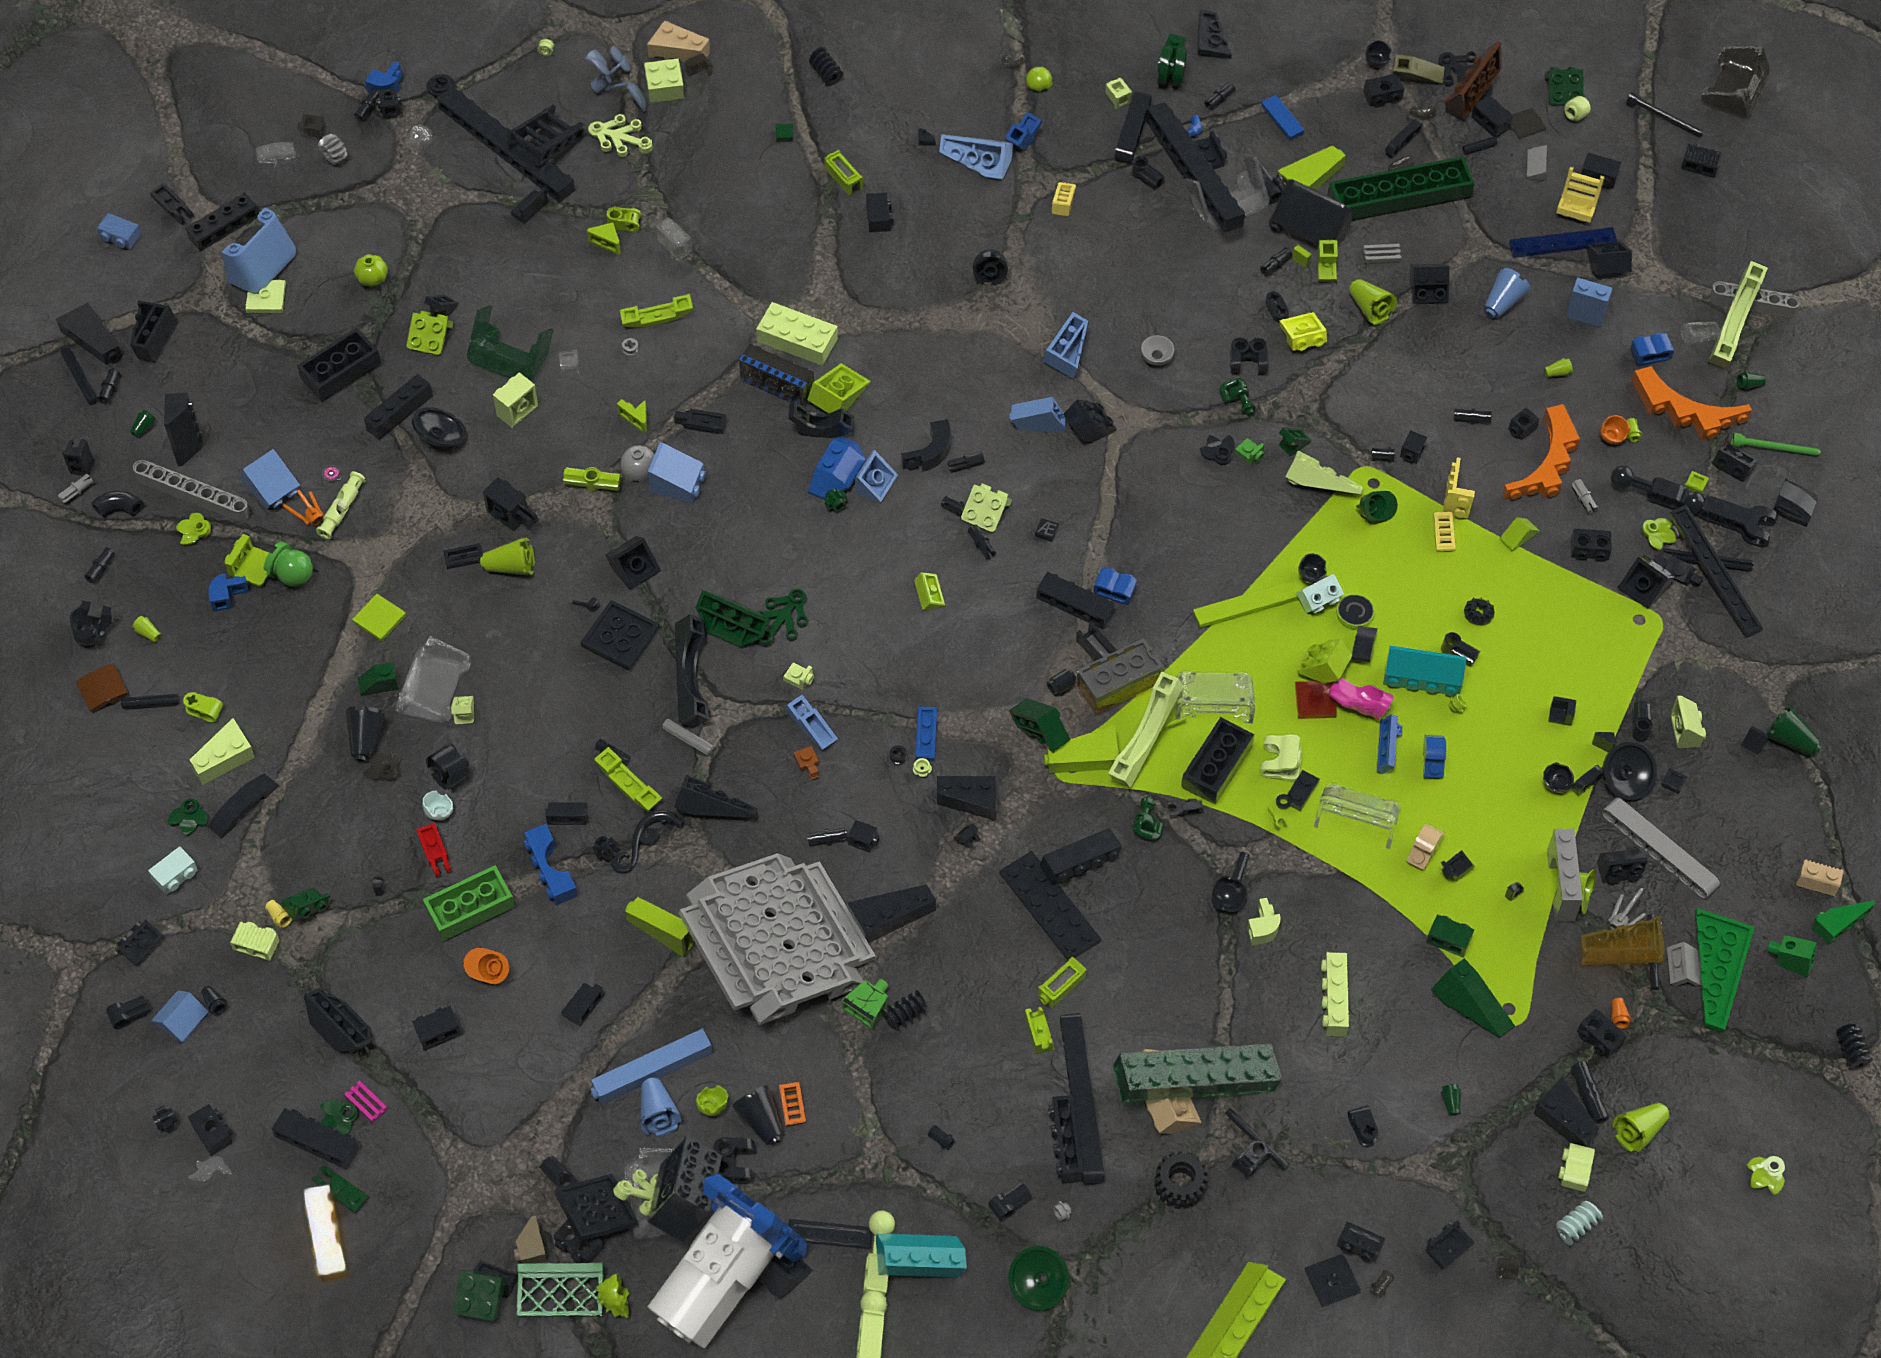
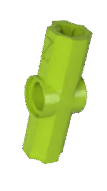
[563,467,621,491]

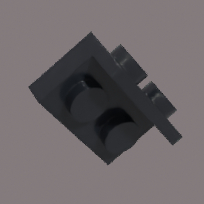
[1195,130,1227,170]
[1712,442,1758,482]
[116,920,164,966]

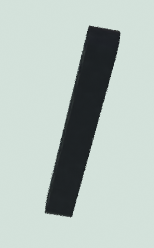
[1060,1013,1104,1184]

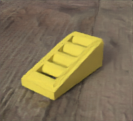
[1052,182,1076,216]
[1432,512,1456,551]

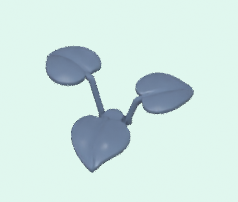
[585,46,647,113]

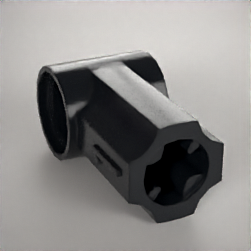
[1131,156,1165,189]
[1441,632,1480,666]
[1632,700,1653,742]
[106,995,151,1029]
[539,1156,575,1188]
[988,1182,1032,1221]

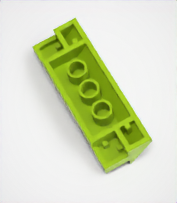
[1186,1262,1286,1358]

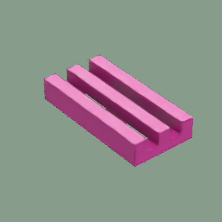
[344,1080,388,1123]

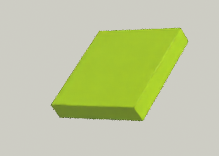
[352,594,406,642]

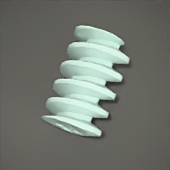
[1556,1201,1603,1246]

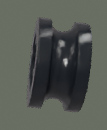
[890,745,907,765]

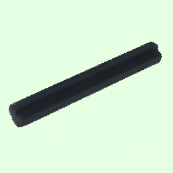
[61,347,97,405]

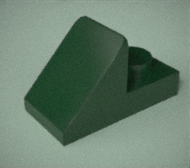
[1279,427,1312,456]

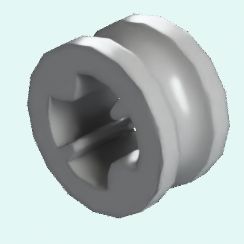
[622,338,639,356]

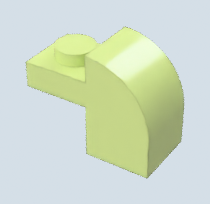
[1247,898,1280,946]

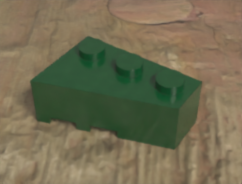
[1009,698,1070,752]

